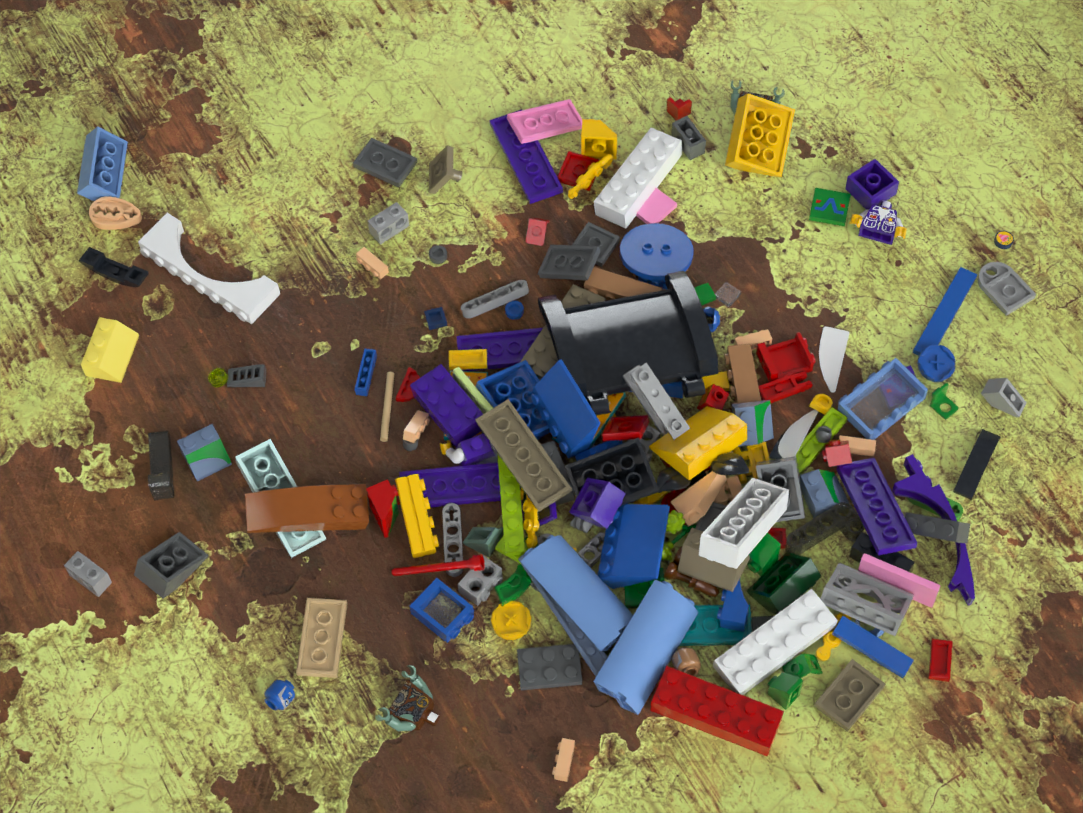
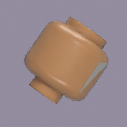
[671,647,701,676]

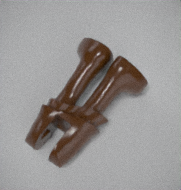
[664,546,720,598]

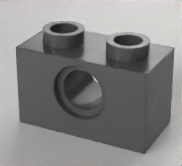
[671,116,706,160]

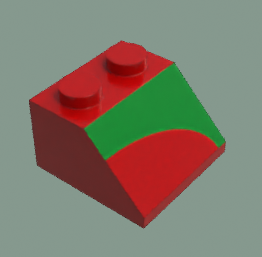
[366,479,400,538]

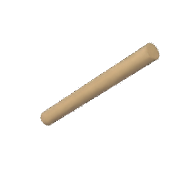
[380,372,395,442]

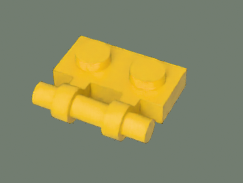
[733,442,769,484]

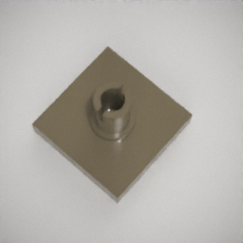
[428,145,462,194]

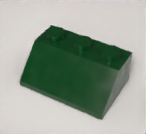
[747,552,822,614]

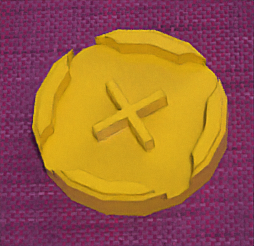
[491,601,532,640]

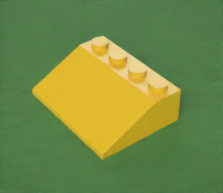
[725,93,795,177]
[649,406,747,480]

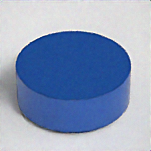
[505,301,524,320]

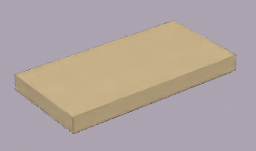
[296,598,347,678]

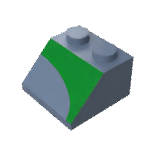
[731,400,774,447]
[177,424,232,481]
[800,469,850,519]

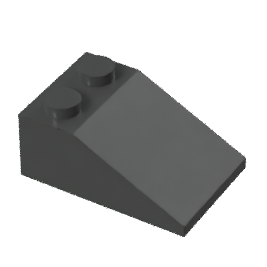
[756,456,805,522]
[134,532,208,598]

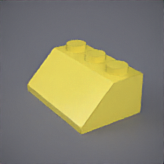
[81,317,139,383]

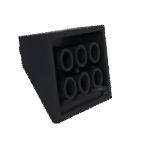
[565,438,660,507]

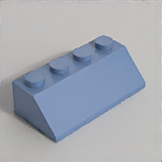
[77,127,128,201]

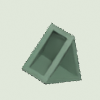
[463,527,503,557]

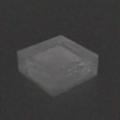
[715,282,741,307]

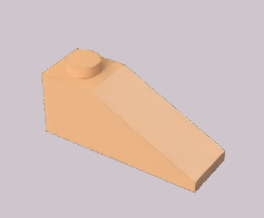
[671,471,727,526]

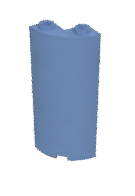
[520,535,633,651]
[593,580,698,715]

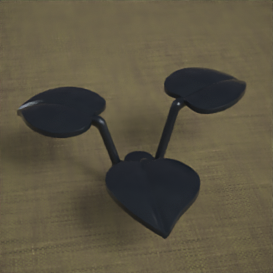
[657,453,749,493]

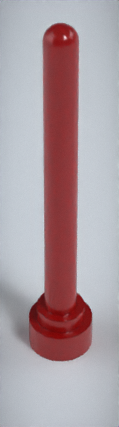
[391,554,485,576]

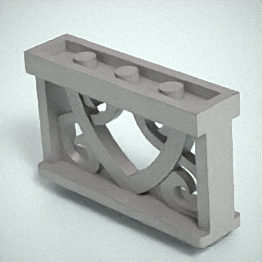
[820,563,914,636]

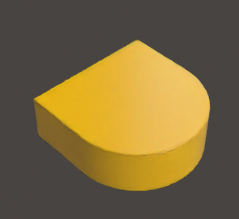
[809,394,833,415]

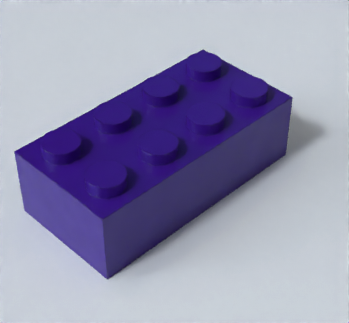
[410,364,483,448]

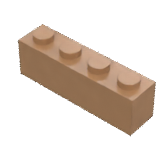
[584,267,662,301]
[724,344,761,404]

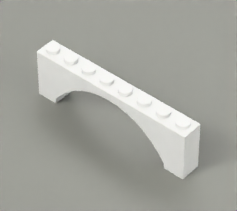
[138,213,280,324]

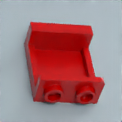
[756,332,815,382]

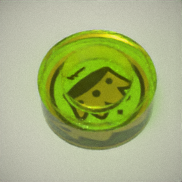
[208,368,228,387]

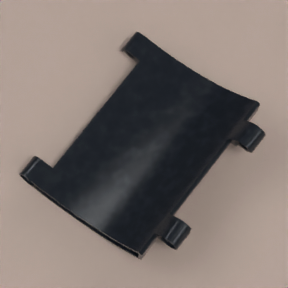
[538,270,718,416]

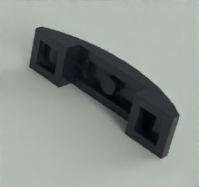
[79,247,149,287]
[953,429,1000,500]

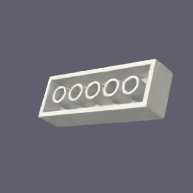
[594,128,682,229]
[699,478,789,569]
[713,589,838,695]

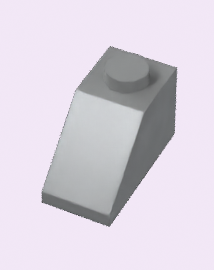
[981,378,1027,417]

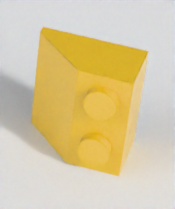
[581,119,617,160]

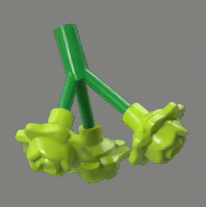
[661,510,697,561]

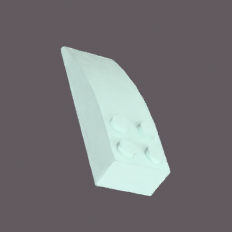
[235,439,326,558]

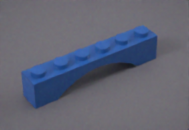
[717,579,749,632]

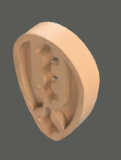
[89,196,142,230]

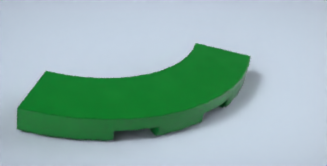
[495,537,539,606]

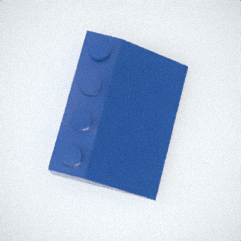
[531,359,600,459]
[476,360,550,440]
[597,504,670,589]

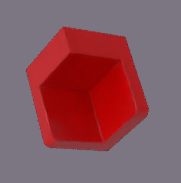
[666,97,692,121]

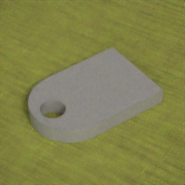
[978,262,1036,316]

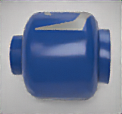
[264,680,295,711]

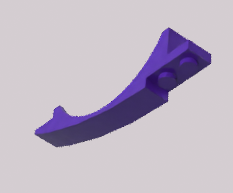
[892,454,975,606]

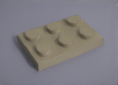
[814,659,886,732]

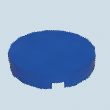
[917,344,956,382]

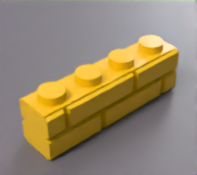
[395,474,439,558]

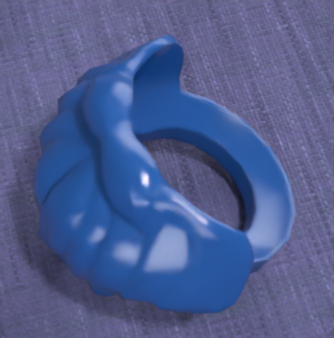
[703,307,721,332]

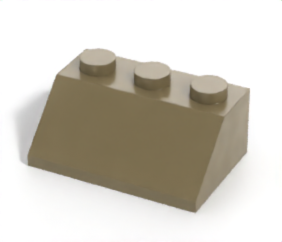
[678,528,750,592]

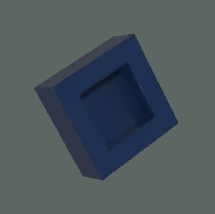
[424,307,447,330]

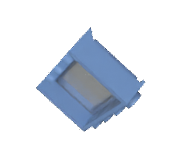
[838,358,928,440]

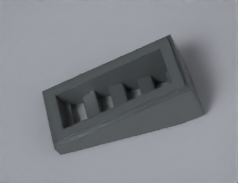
[227,364,267,387]

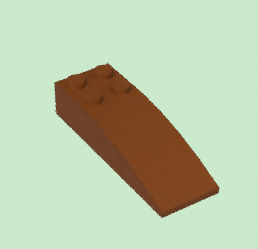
[244,484,369,533]

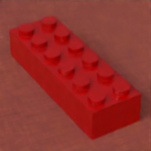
[651,666,784,757]

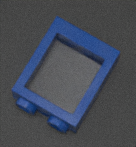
[410,578,474,643]

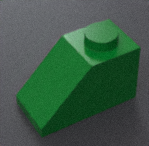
[747,533,781,576]
[767,672,803,710]

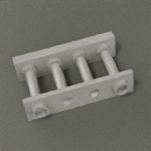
[622,363,690,440]

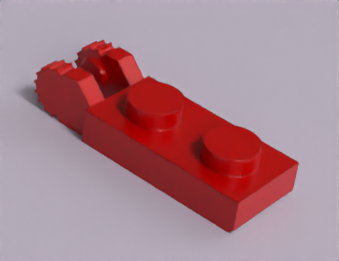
[758,371,813,403]

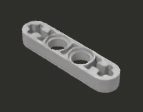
[461,280,529,318]
[442,503,463,577]

